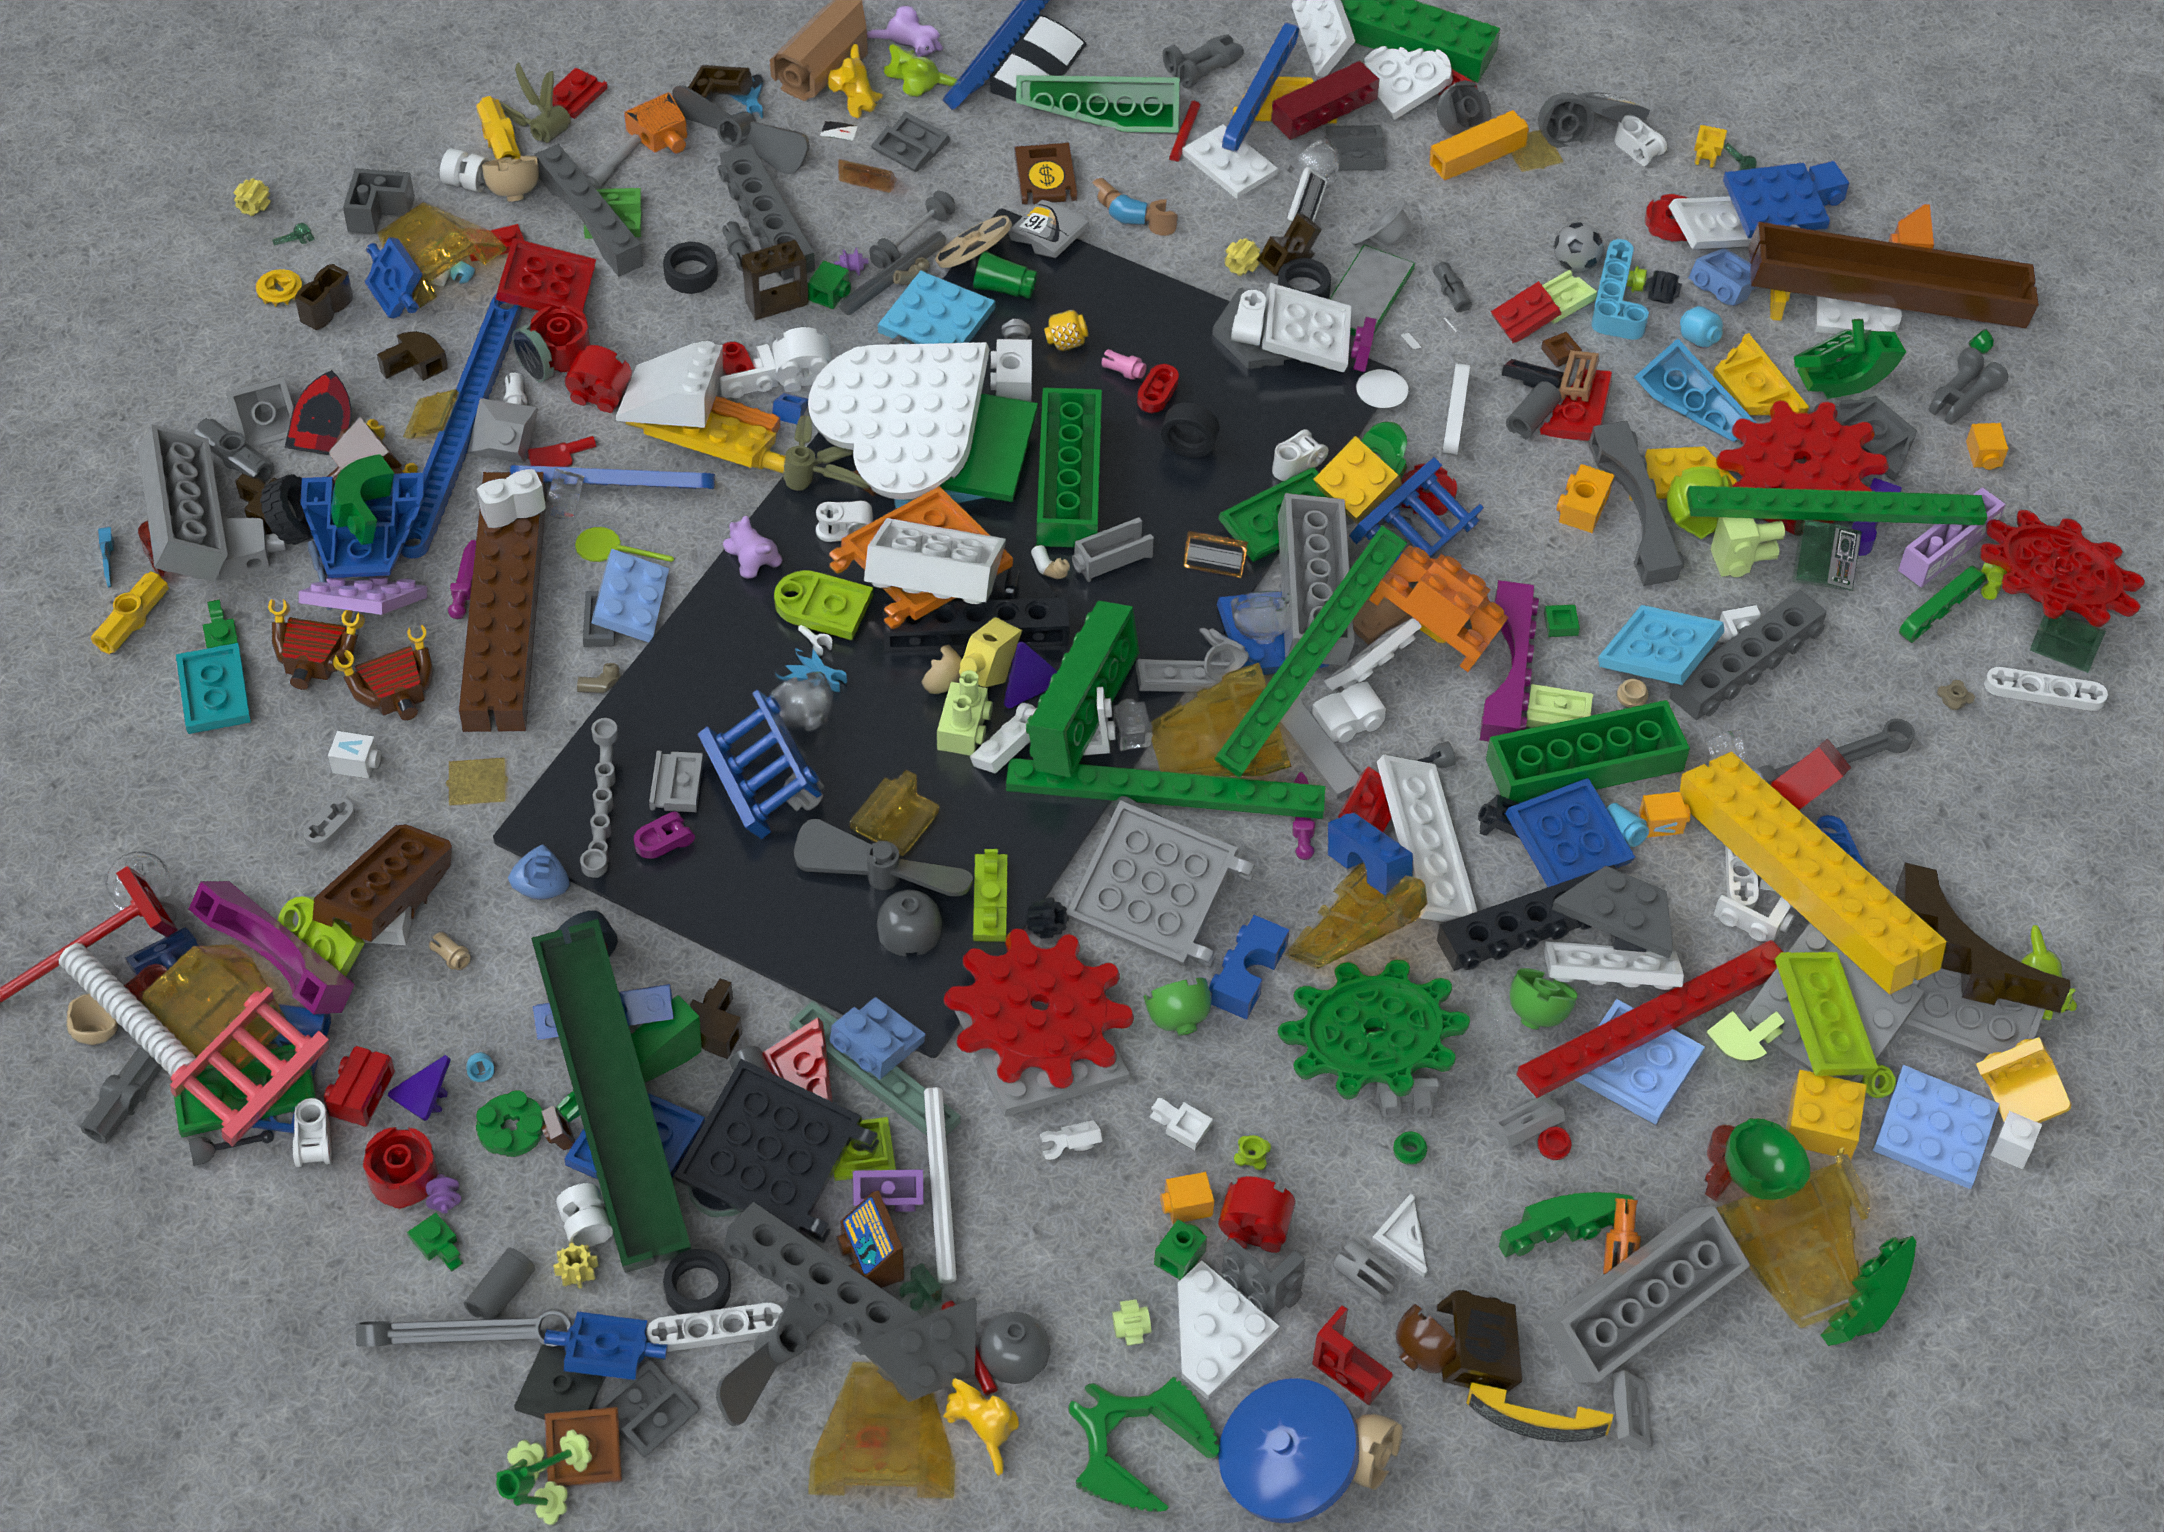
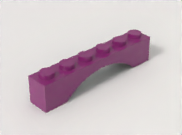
[1479,580,1539,742]
[188,881,355,1014]

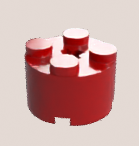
[530,305,591,372]
[564,345,632,413]
[363,1127,438,1209]
[1218,1176,1296,1253]

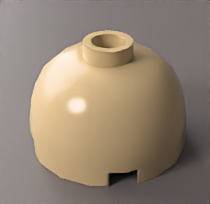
[482,156,539,201]
[1352,1414,1403,1490]

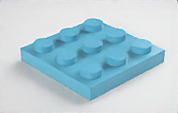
[878,270,995,344]
[1598,605,1725,685]

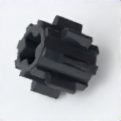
[1645,271,1682,304]
[1025,897,1069,939]

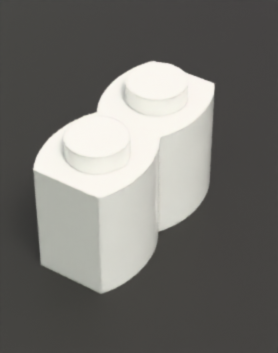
[477,469,546,528]
[1312,682,1386,743]

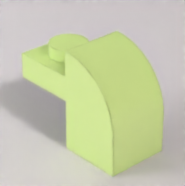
[1706,1011,1785,1061]

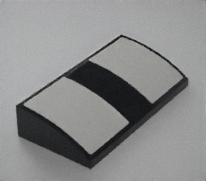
[990,14,1087,110]

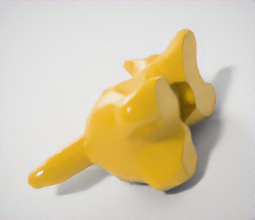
[828,44,883,119]
[943,1378,1019,1476]

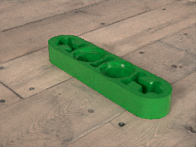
[1899,566,1986,643]

